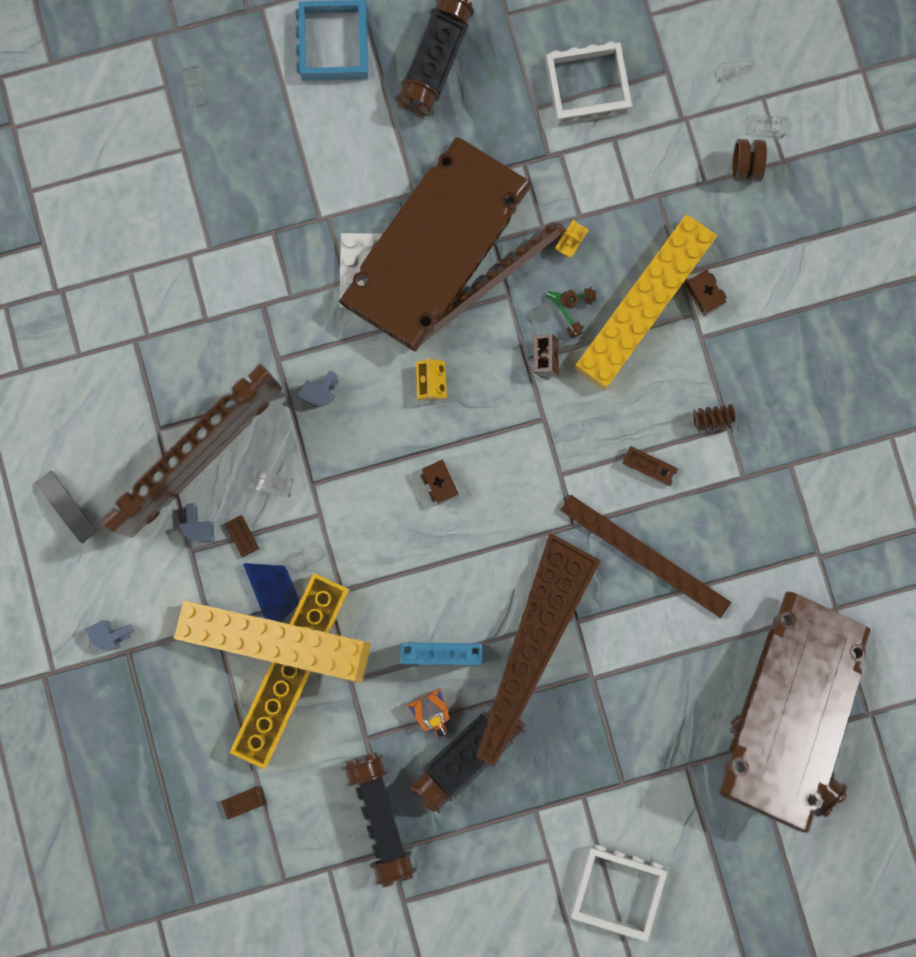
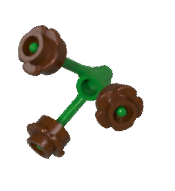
[547,286,596,338]

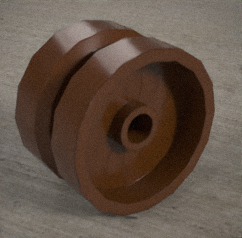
[732,139,767,182]

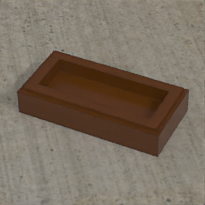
[225,515,260,558]
[221,786,265,820]

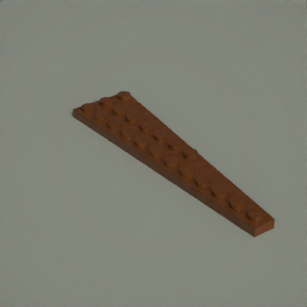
[476,533,601,767]

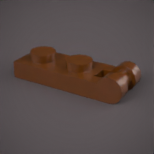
[622,446,678,486]

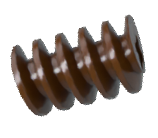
[693,404,736,433]

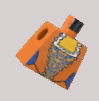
[407,688,450,738]

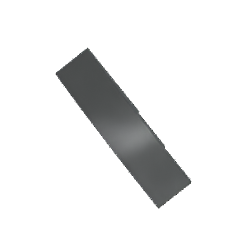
[36,471,97,544]

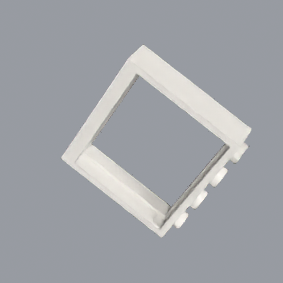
[546,41,632,125]
[570,844,667,942]

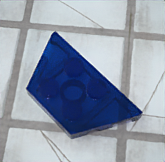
[243,563,300,623]

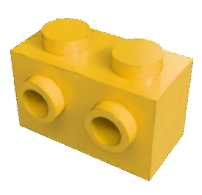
[416,359,447,401]

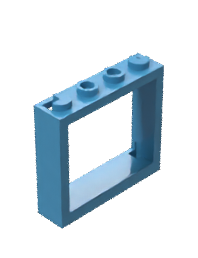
[295,0,368,81]
[401,642,482,665]

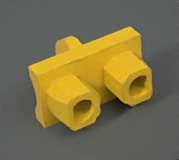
[555,220,589,259]

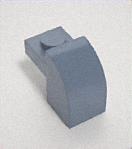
[298,370,339,407]
[179,503,215,542]
[85,620,135,650]

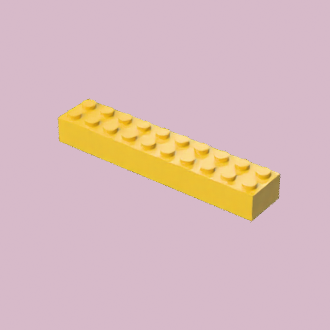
[574,214,717,391]
[229,573,351,769]
[174,600,371,683]

